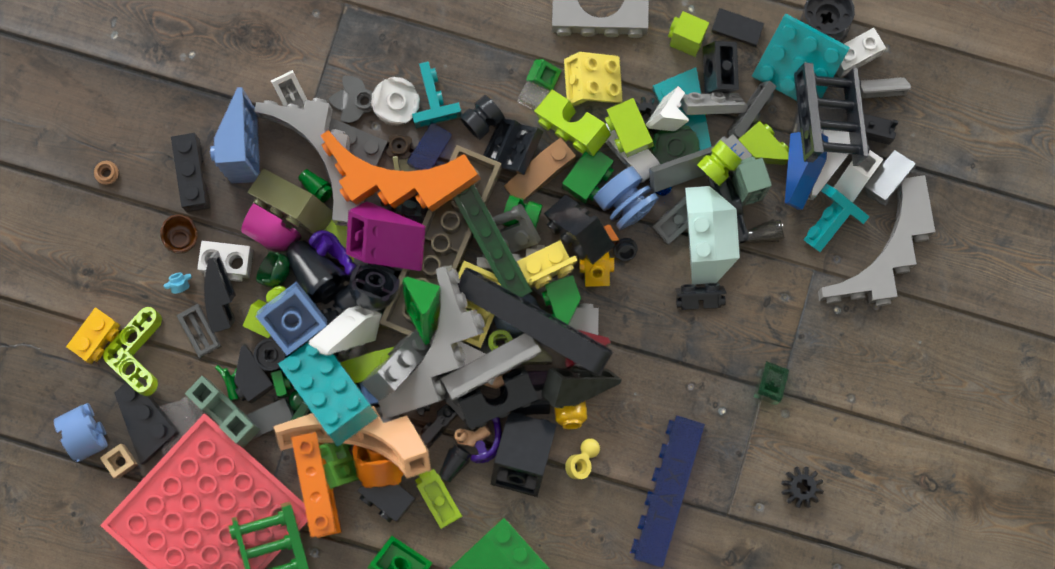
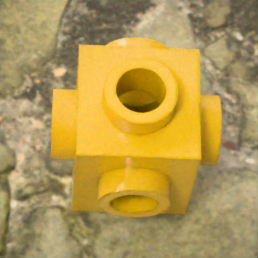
[579,251,614,287]

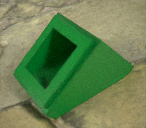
[526,59,562,91]

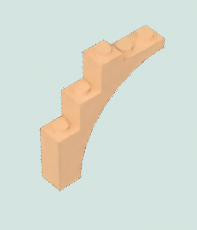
[273,406,431,478]

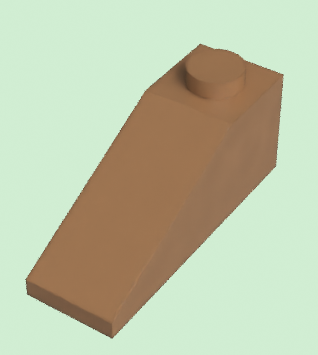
[504,137,576,201]

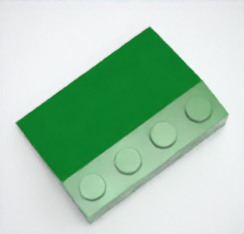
[449,518,550,569]

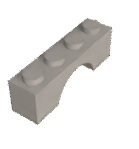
[552,0,649,38]

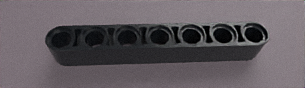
[457,268,613,375]

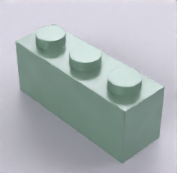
[731,157,772,206]

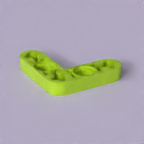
[103,307,162,396]

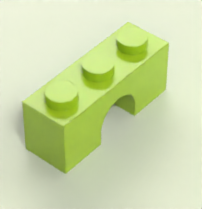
[534,90,611,156]

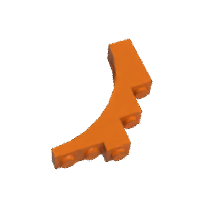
[320,130,481,212]

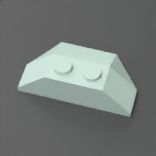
[685,186,740,285]

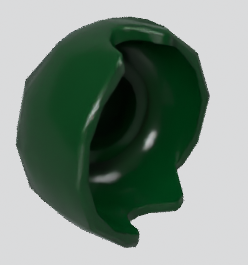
[256,251,290,288]

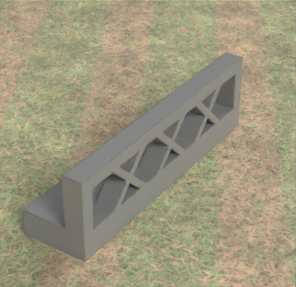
[441,333,541,401]

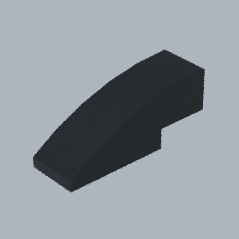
[204,251,236,333]

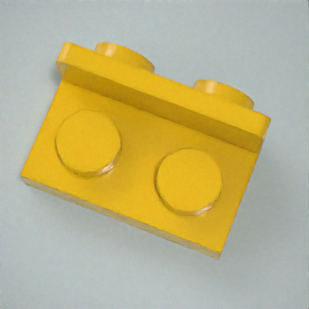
[66,307,120,365]

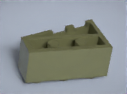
[247,168,333,234]

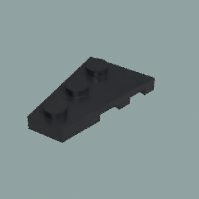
[114,382,180,465]

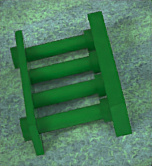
[228,501,309,569]

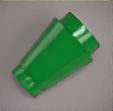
[298,169,333,203]

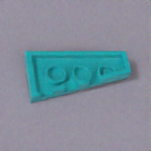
[652,67,711,151]

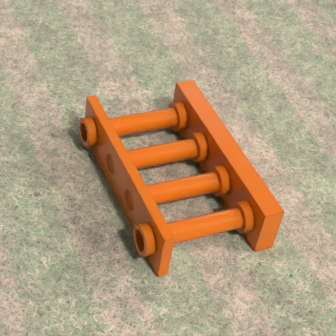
[291,432,342,538]

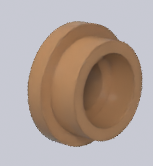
[94,161,119,185]

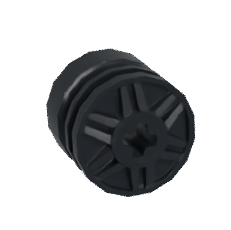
[800,0,855,43]

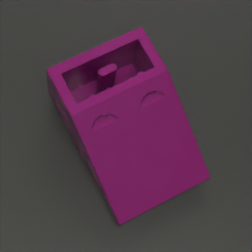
[346,201,426,271]

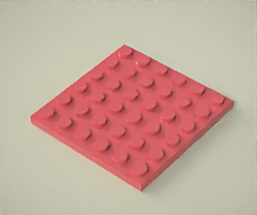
[100,413,308,569]

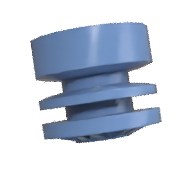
[593,166,659,230]

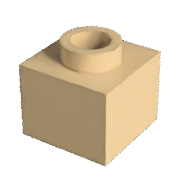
[100,444,138,479]

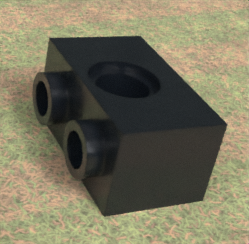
[703,41,739,94]

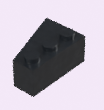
[544,195,615,265]

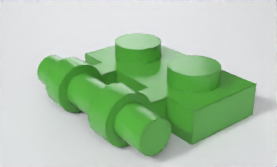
[319,443,359,489]

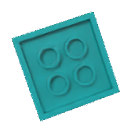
[752,13,850,100]

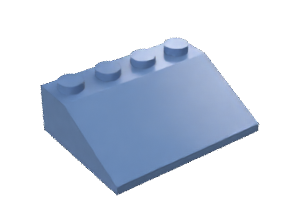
[210,87,260,184]

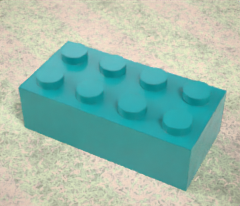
[278,342,379,446]

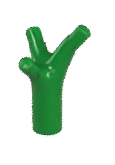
[215,365,239,400]

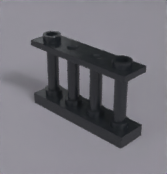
[794,63,869,166]

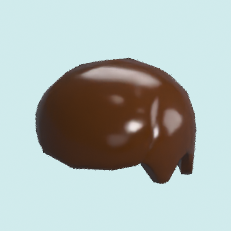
[160,214,198,254]

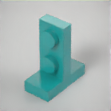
[412,61,462,128]
[804,183,869,252]

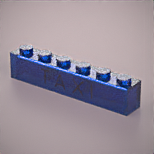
[630,415,705,568]

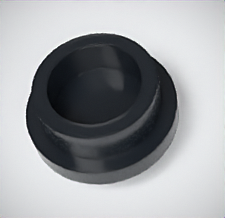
[613,238,638,261]

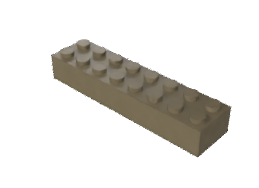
[379,145,502,337]

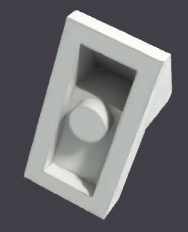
[646,86,689,131]

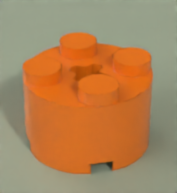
[352,445,403,488]

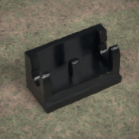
[846,113,899,145]

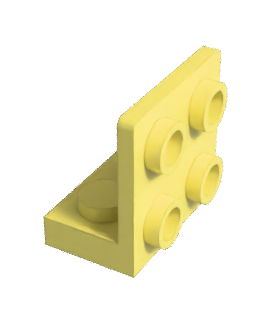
[564,52,622,106]
[517,240,577,289]

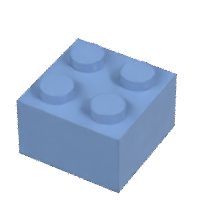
[256,281,327,355]

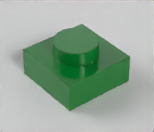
[271,370,292,399]

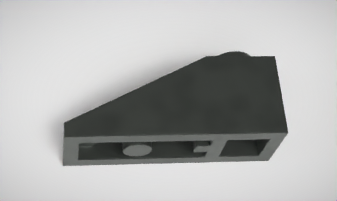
[542,368,622,408]

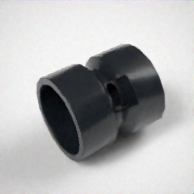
[459,95,505,140]
[254,339,292,372]

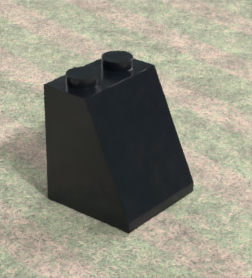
[490,412,557,497]

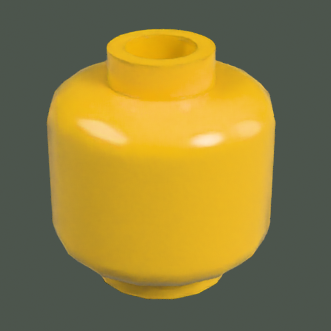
[554,401,587,430]

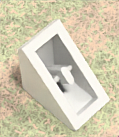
[271,70,307,109]

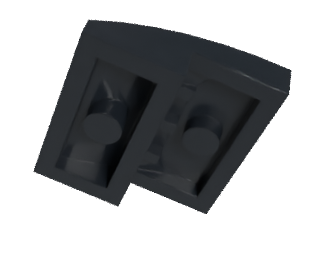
[483,119,544,175]

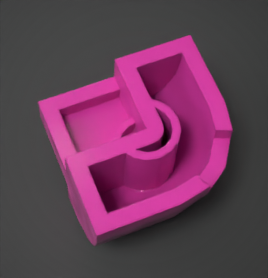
[241,203,301,252]

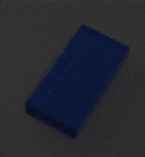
[407,122,452,170]

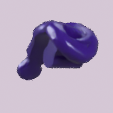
[309,230,356,275]
[470,417,502,464]

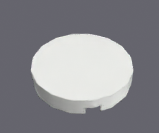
[371,77,420,125]

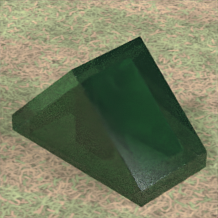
[753,361,789,405]

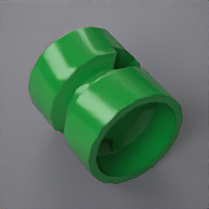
[501,195,543,229]

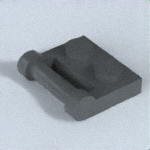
[492,204,541,253]

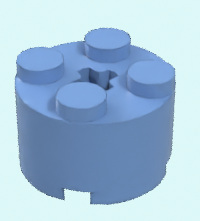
[54,403,108,462]

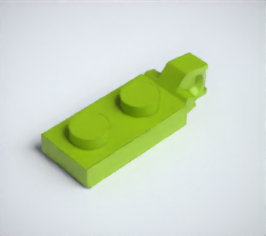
[415,469,463,529]

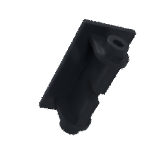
[675,283,726,310]

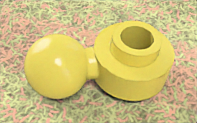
[565,438,600,479]

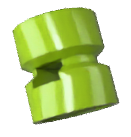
[697,140,742,186]

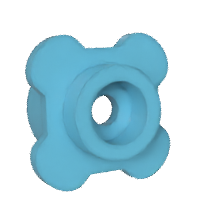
[164,272,192,294]

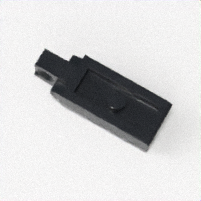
[420,404,458,450]

